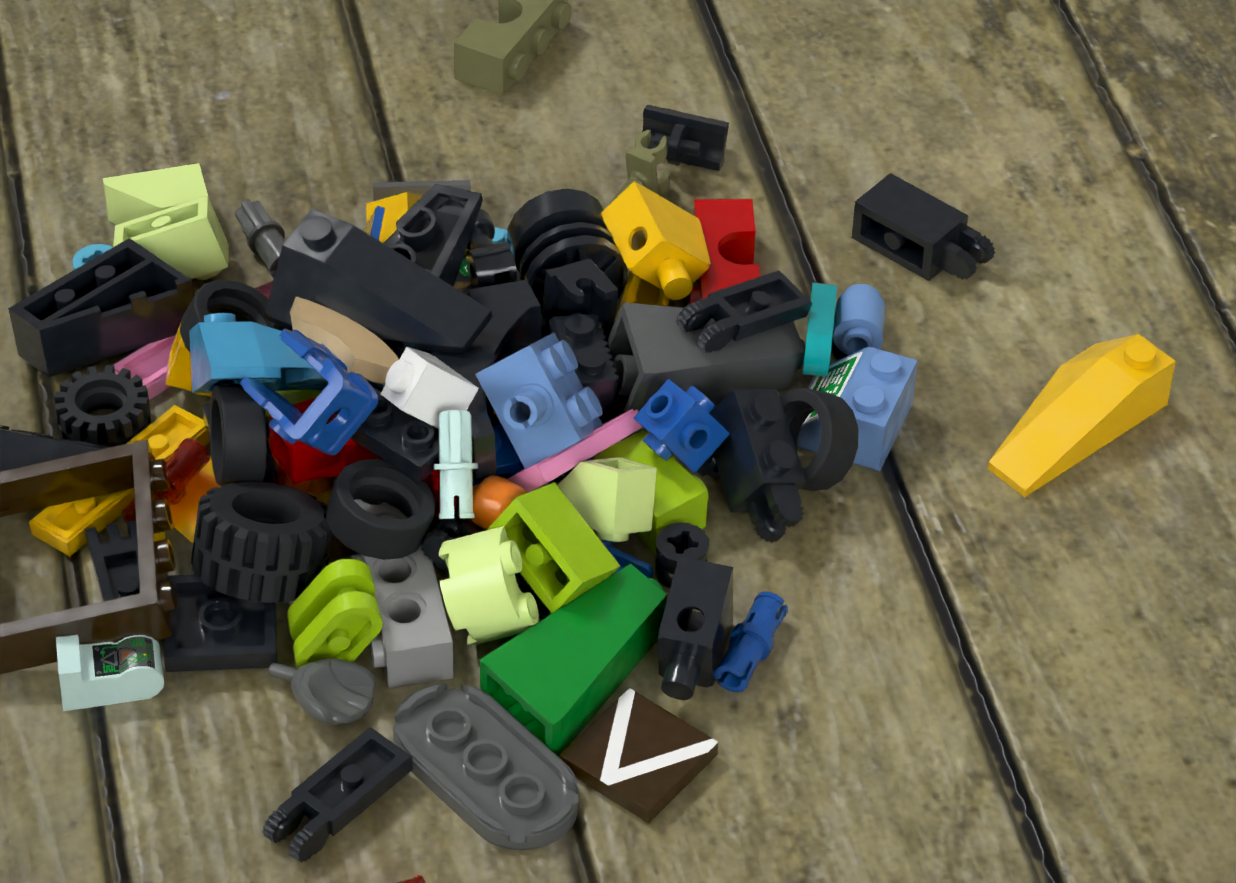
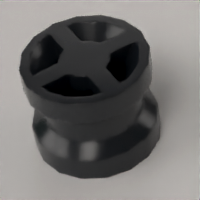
[655,523,709,588]

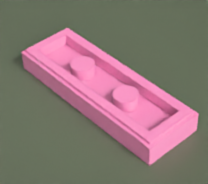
[507,409,642,493]

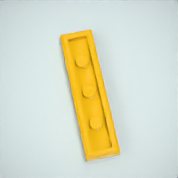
[29,405,210,557]

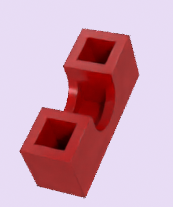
[689,199,760,305]

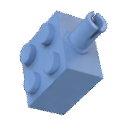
[475,333,603,469]

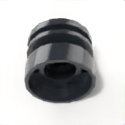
[507,188,628,316]

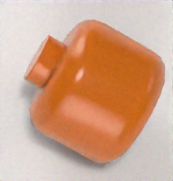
[471,475,526,530]

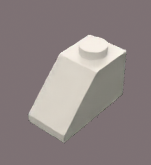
[381,347,479,429]

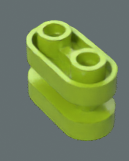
[287,559,383,669]

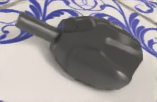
[269,658,376,725]

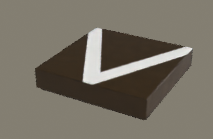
[560,688,718,824]

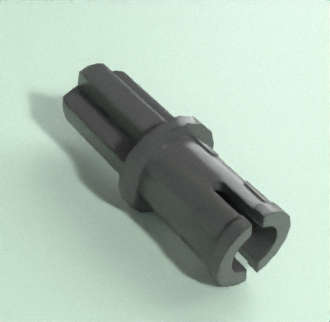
[235,199,285,278]

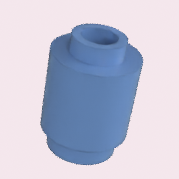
[833,284,886,355]

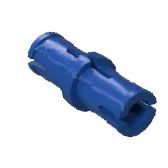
[714,592,788,692]

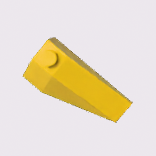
[988,334,1176,498]

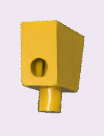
[601,181,711,300]

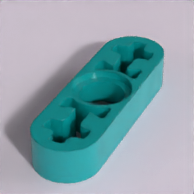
[802,282,837,377]

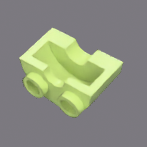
[439,526,539,646]

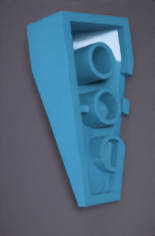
[189,313,385,393]

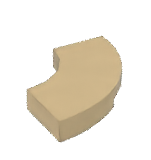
[290,297,399,385]

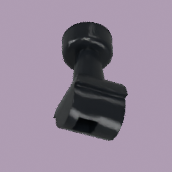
[466,209,517,288]

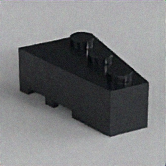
[8,238,195,377]

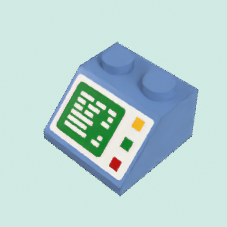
[797,347,918,471]

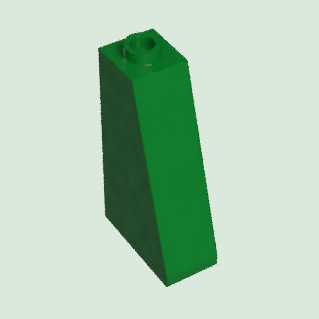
[480,564,667,757]

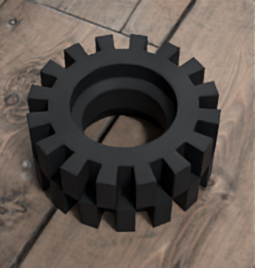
[54,365,151,447]

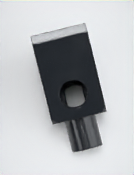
[658,556,733,700]

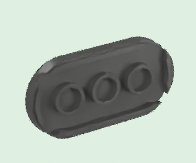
[393,683,579,850]

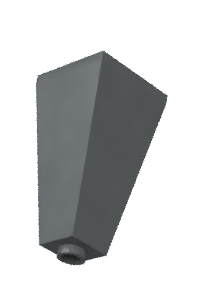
[607,302,805,441]

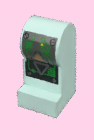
[56,635,164,711]

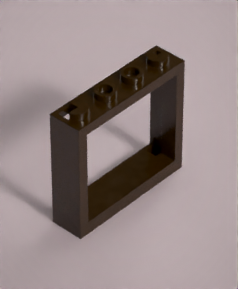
[0,440,179,674]

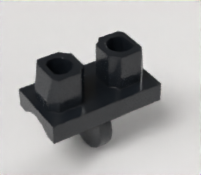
[642,105,729,171]

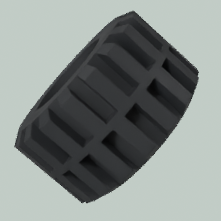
[191,481,333,603]

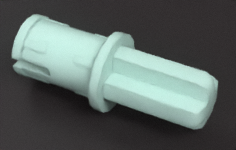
[434,410,478,519]

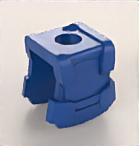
[240,329,378,456]

